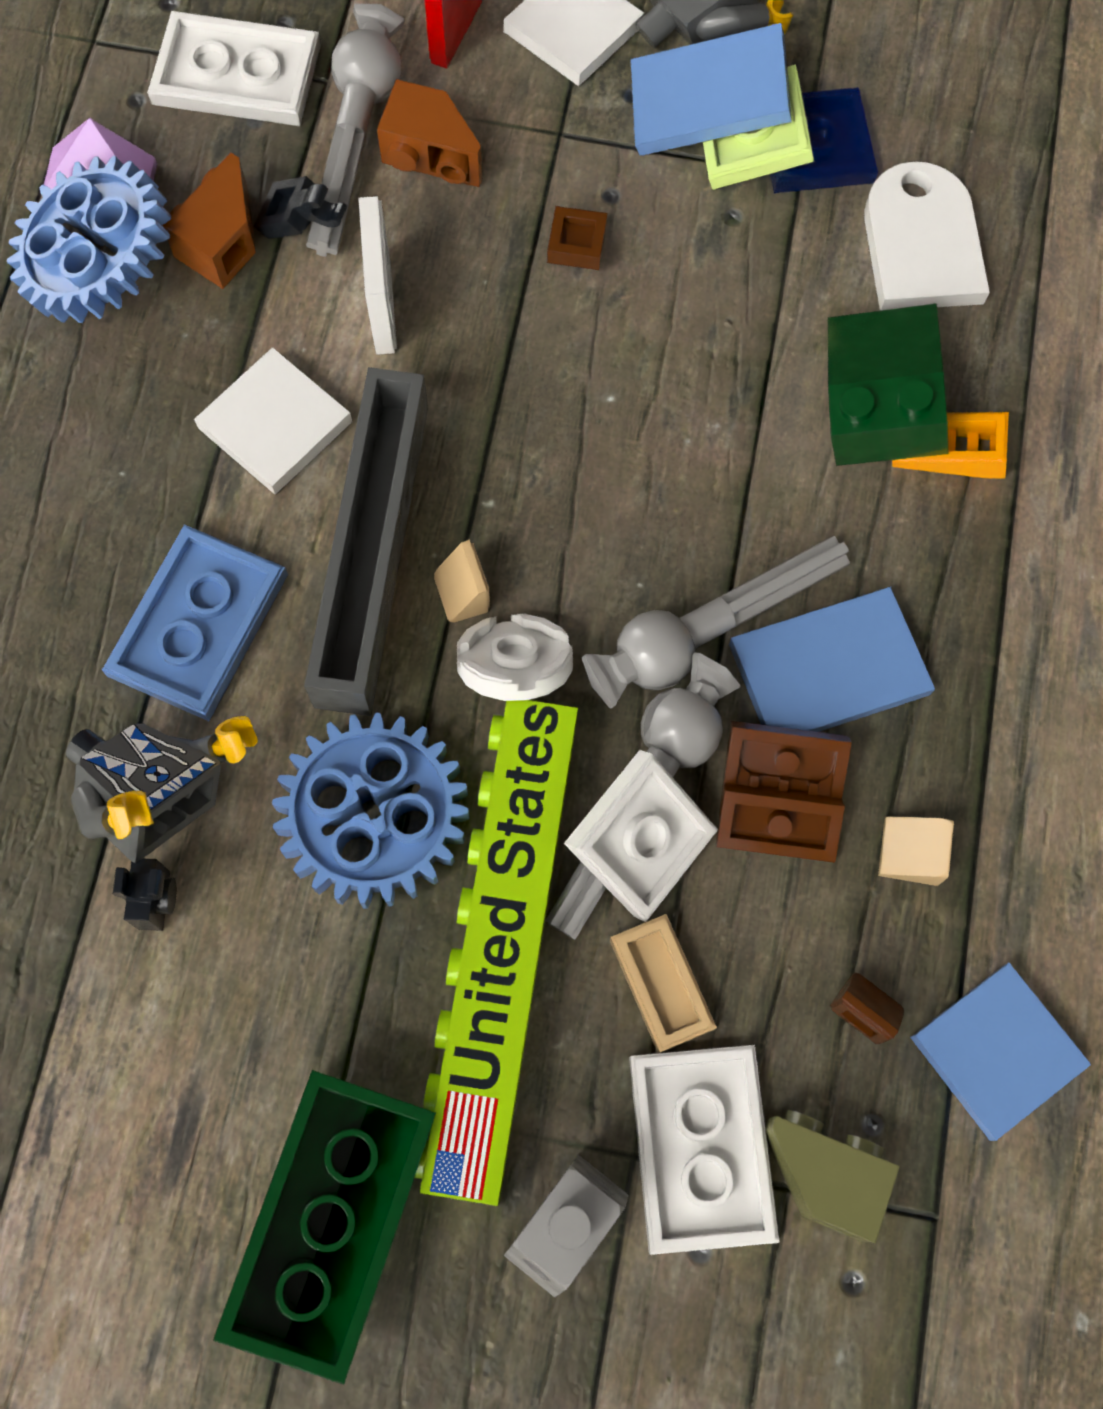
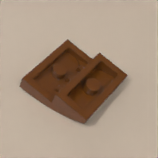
[716,721,852,863]

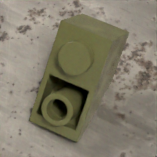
[765,1110,900,1244]

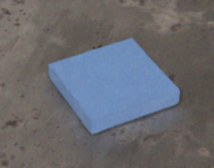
[910,963,1091,1141]

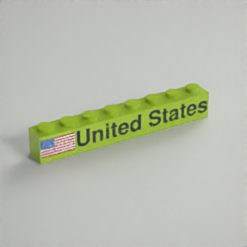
[414,700,578,1206]

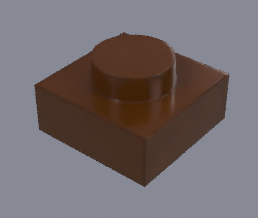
[547,206,608,270]

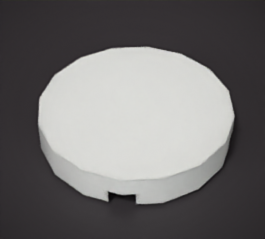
[457,614,573,701]

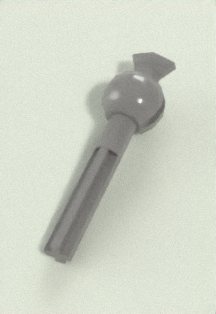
[306,3,404,257]
[582,536,850,709]
[545,652,740,940]

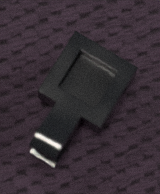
[254,176,347,239]
[112,858,177,931]

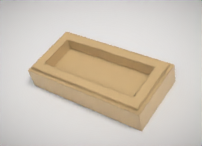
[610,914,717,1053]

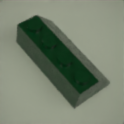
[213,1070,436,1385]

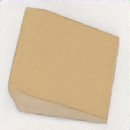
[434,540,490,622]
[878,817,954,886]

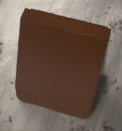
[830,972,904,1044]

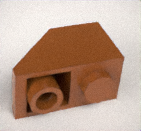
[377,79,483,187]
[162,152,256,289]

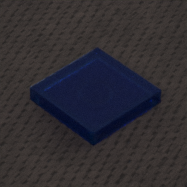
[770,87,878,193]

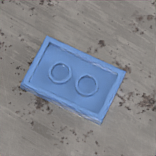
[631,23,792,156]
[102,525,288,721]
[729,587,935,732]

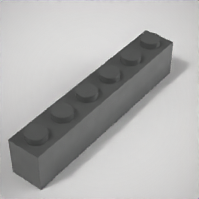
[304,367,428,716]

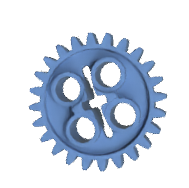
[7,156,171,323]
[272,713,469,909]

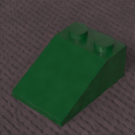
[828,303,949,466]

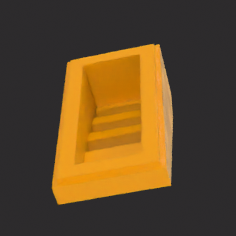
[892,412,1009,479]

